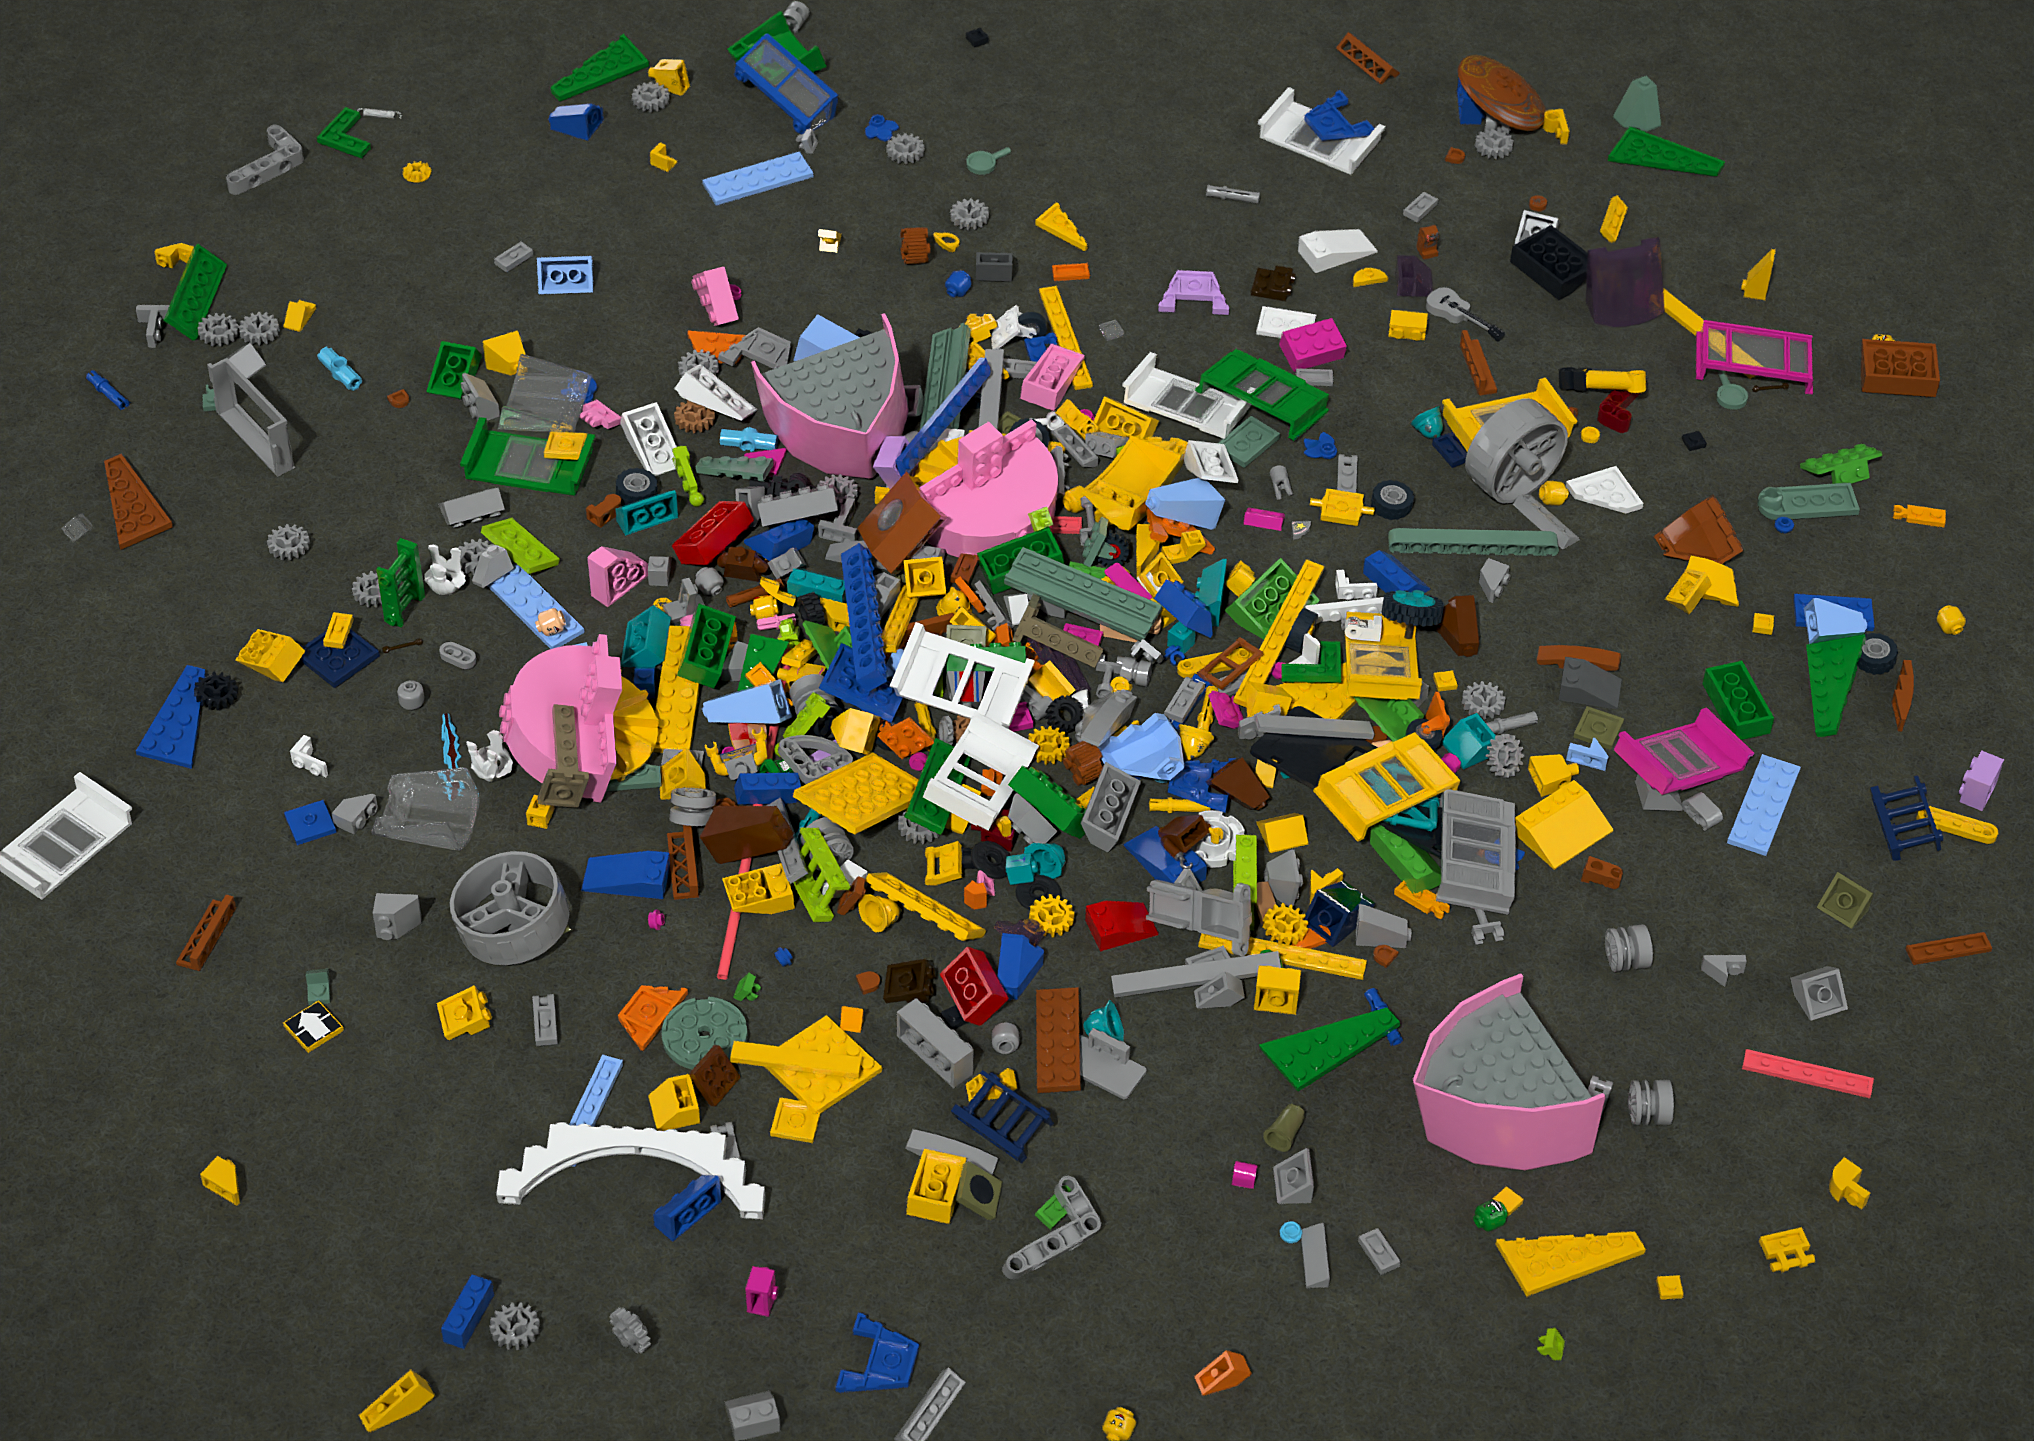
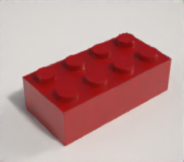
[671,501,754,566]

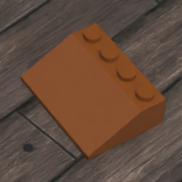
[1861,339,1940,397]

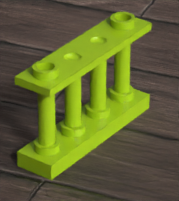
[793,828,850,922]
[1233,835,1257,930]

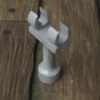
[1079,496,1095,546]
[1096,654,1124,698]
[1471,908,1504,944]

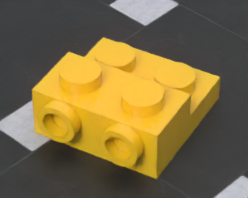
[437,986,492,1041]

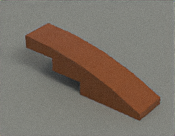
[1537,645,1621,671]
[1891,660,1914,731]

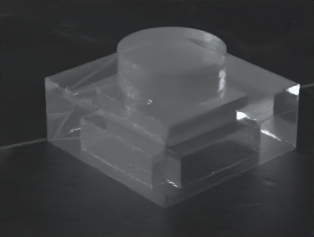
[1099,319,1124,341]

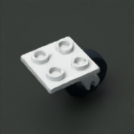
[991,305,1047,349]

